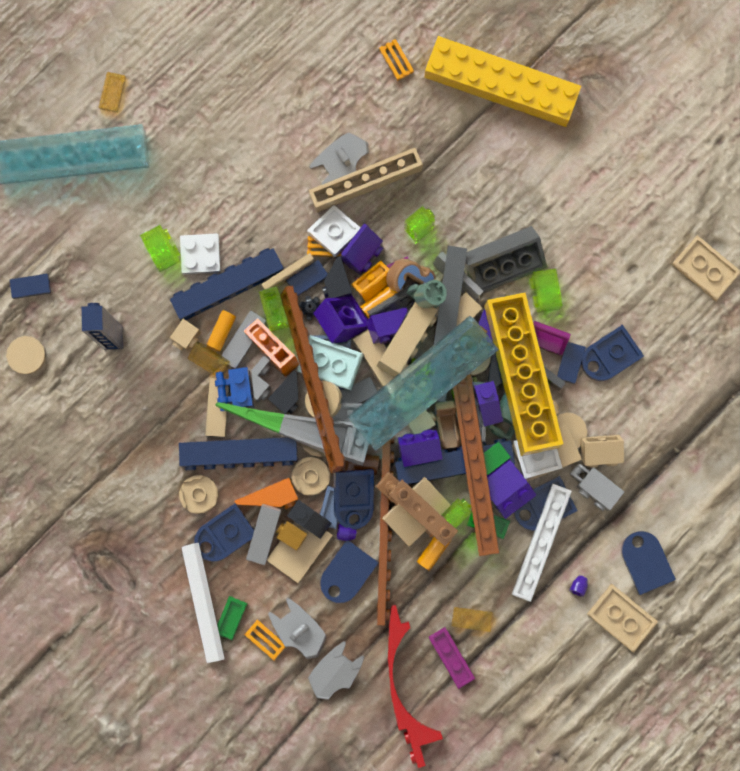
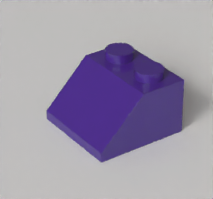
[341,223,384,275]
[314,296,368,343]
[398,430,442,467]
[487,459,536,519]

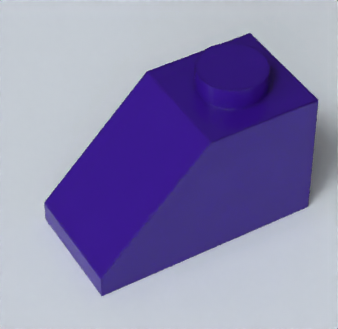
[366,308,408,344]
[474,381,503,427]

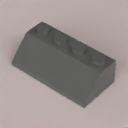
[465,226,548,294]

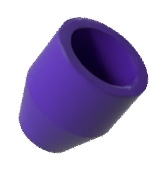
[337,524,356,541]
[569,575,588,597]

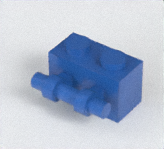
[215,367,254,411]

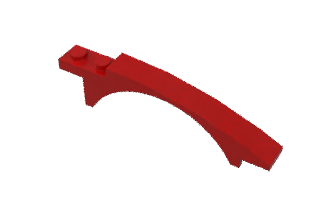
[388,605,443,768]

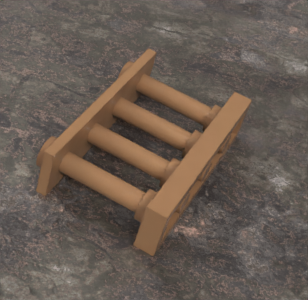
[375,472,458,546]

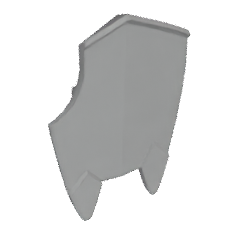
[310,133,369,185]
[268,598,327,659]
[308,641,364,700]

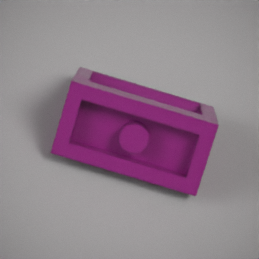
[533,321,571,356]

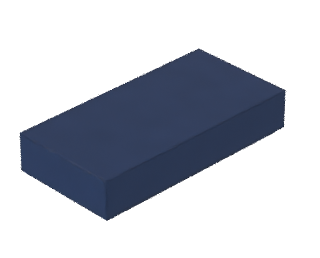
[286,260,328,296]
[9,273,51,299]
[557,342,586,384]

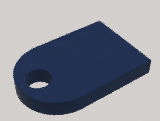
[581,324,644,381]
[334,469,374,529]
[514,476,578,531]
[194,503,254,562]
[621,531,676,595]
[320,541,379,603]

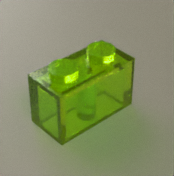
[404,206,435,244]
[140,225,181,272]
[529,268,563,313]
[259,286,289,332]
[441,498,472,528]

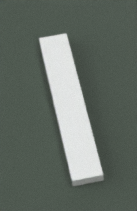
[512,484,572,602]
[181,543,224,663]

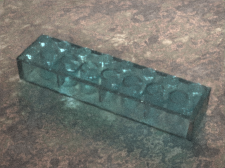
[0,124,149,185]
[348,316,499,451]

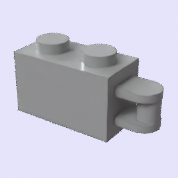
[570,463,624,511]

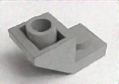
[251,356,271,402]

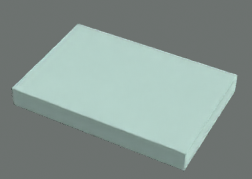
[297,335,364,390]

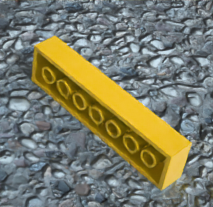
[424,36,581,127]
[484,293,563,456]

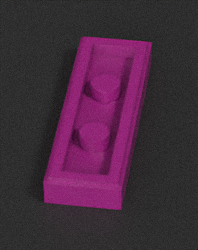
[428,627,475,689]

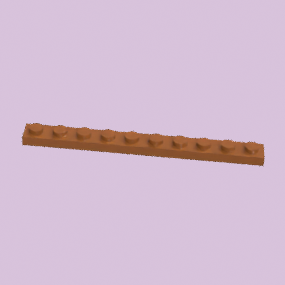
[280,286,345,473]
[449,358,500,556]
[377,427,395,625]

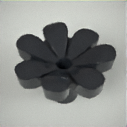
[299,296,320,321]

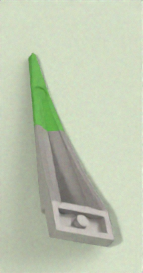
[215,402,373,465]

